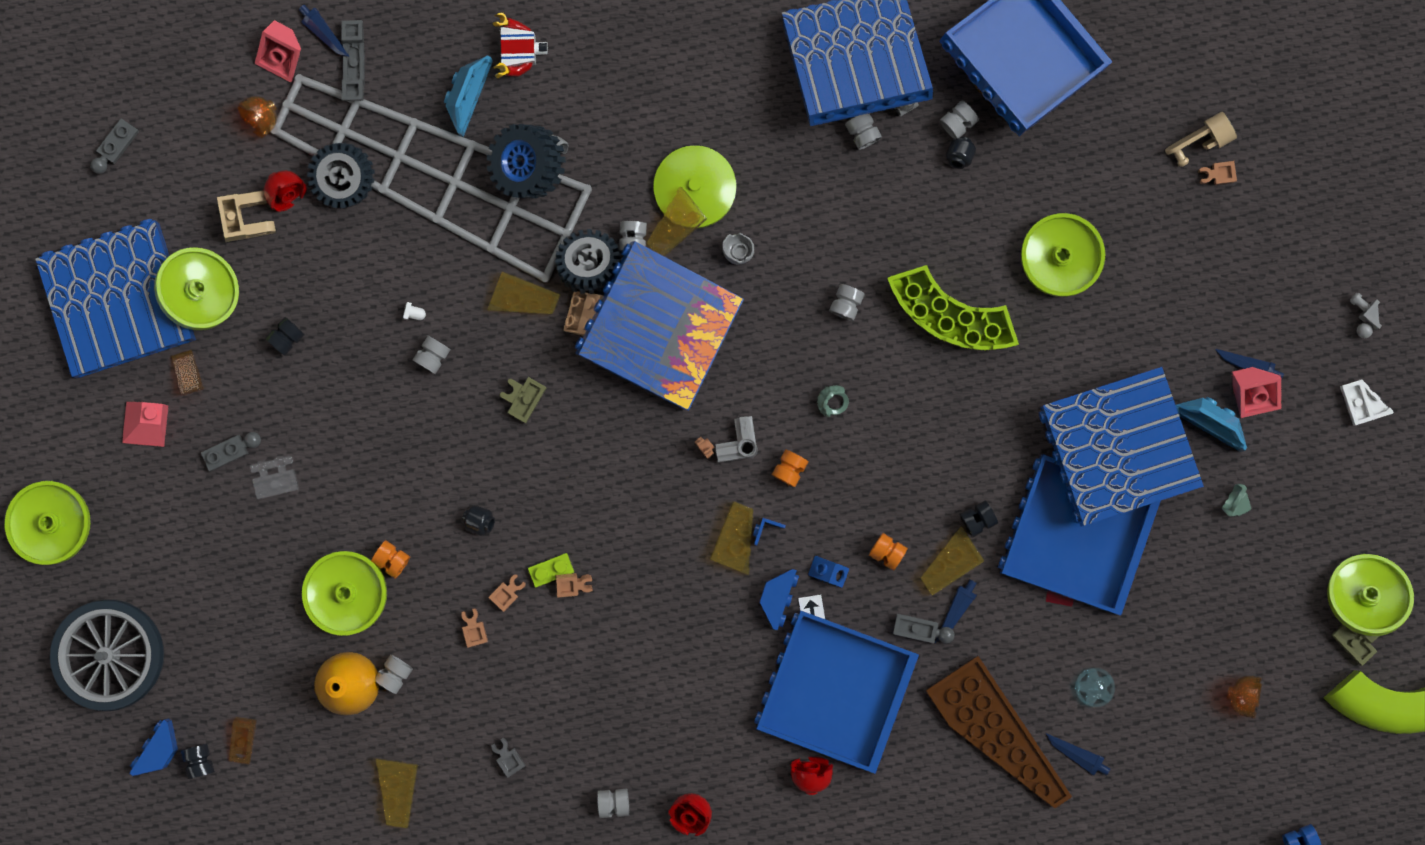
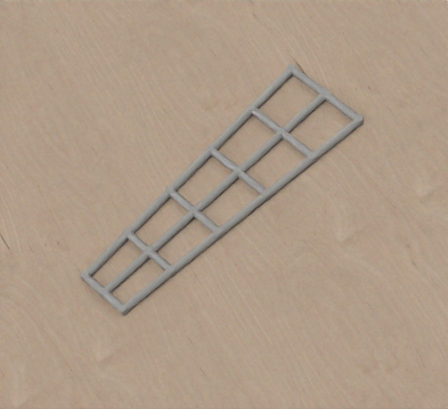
[270,74,592,283]

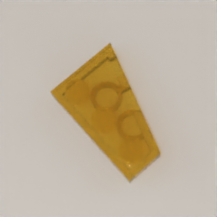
[647,187,707,257]
[487,272,561,314]
[710,501,753,575]
[920,526,984,595]
[376,758,418,828]

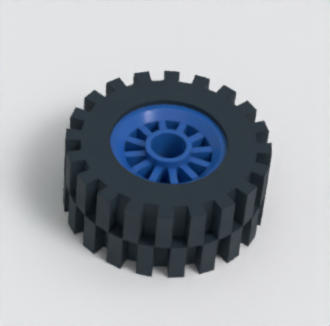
[487,124,566,199]

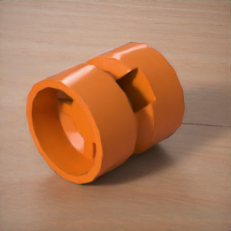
[772,449,809,487]
[869,533,908,571]
[371,540,410,579]

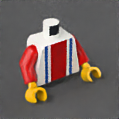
[493,13,548,78]

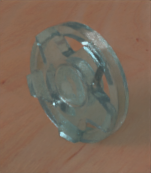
[1075,668,1115,707]

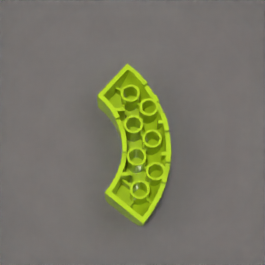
[887,265,1019,350]
[1324,670,1425,734]

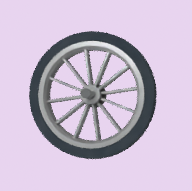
[50,599,164,711]

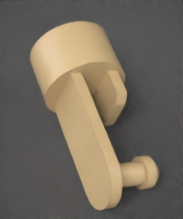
[1165,112,1237,167]

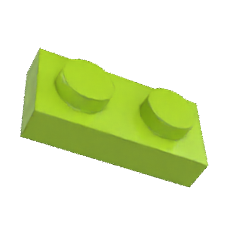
[528,553,575,588]

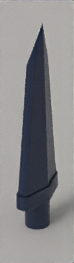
[299,5,350,57]
[1215,349,1284,380]
[935,579,977,643]
[1046,733,1110,776]

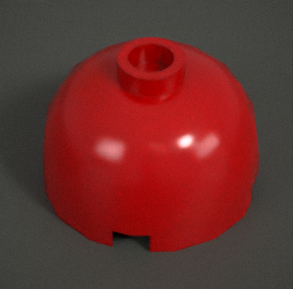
[263,170,306,212]
[791,757,833,795]
[669,793,712,836]

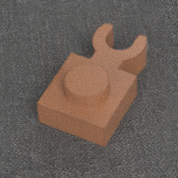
[1198,161,1237,185]
[695,437,715,459]
[555,573,593,598]
[488,574,526,612]
[462,609,488,648]

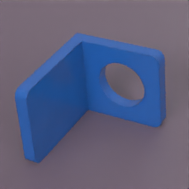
[753,518,786,546]
[808,556,849,588]

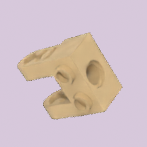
[217,191,276,242]

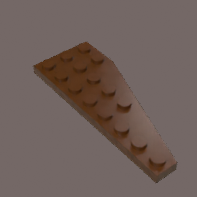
[925,655,1072,808]

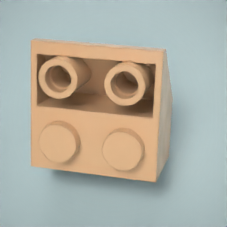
[563,291,603,336]

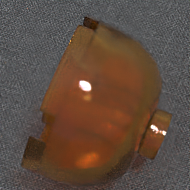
[237,96,277,138]
[1227,676,1262,719]

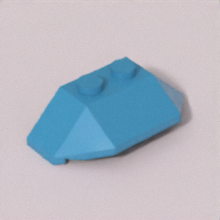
[444,56,493,137]
[1176,397,1247,452]

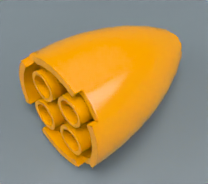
[314,652,379,715]

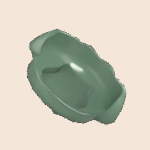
[817,385,849,417]
[1222,484,1251,516]

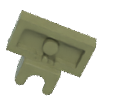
[500,377,547,423]
[1331,624,1379,666]

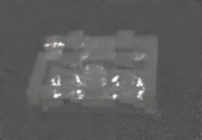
[250,455,299,500]

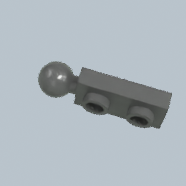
[90,118,139,174]
[201,432,261,471]
[893,614,955,644]

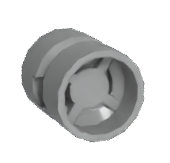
[940,101,979,139]
[845,113,882,150]
[619,221,647,252]
[829,284,865,321]
[413,336,451,374]
[375,655,413,694]
[598,789,629,818]

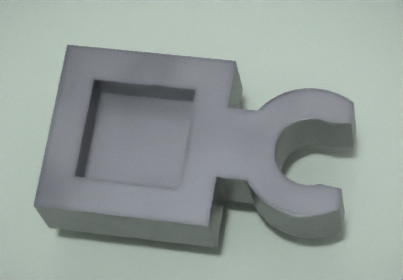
[491,738,526,778]

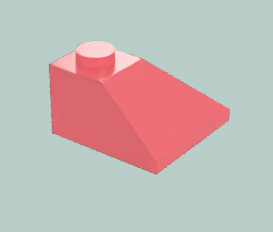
[255,20,301,82]
[1232,367,1281,418]
[122,402,168,447]

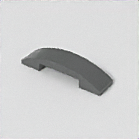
[342,20,365,101]

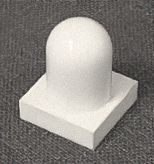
[403,302,426,320]

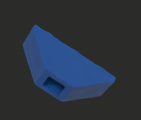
[760,569,799,630]
[129,718,178,776]

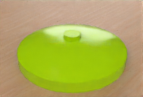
[654,146,736,228]
[1021,213,1105,297]
[154,248,239,330]
[5,481,90,565]
[302,551,387,635]
[1327,554,1414,636]

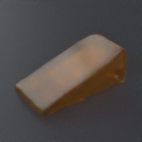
[172,350,204,395]
[229,717,257,764]

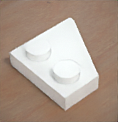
[1340,380,1393,426]

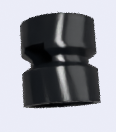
[265,317,305,356]
[959,500,999,538]
[180,743,215,779]

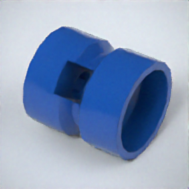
[1282,824,1322,845]

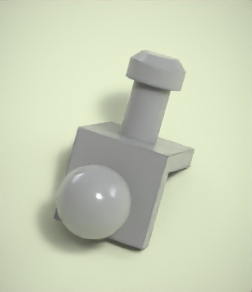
[1350,293,1382,338]

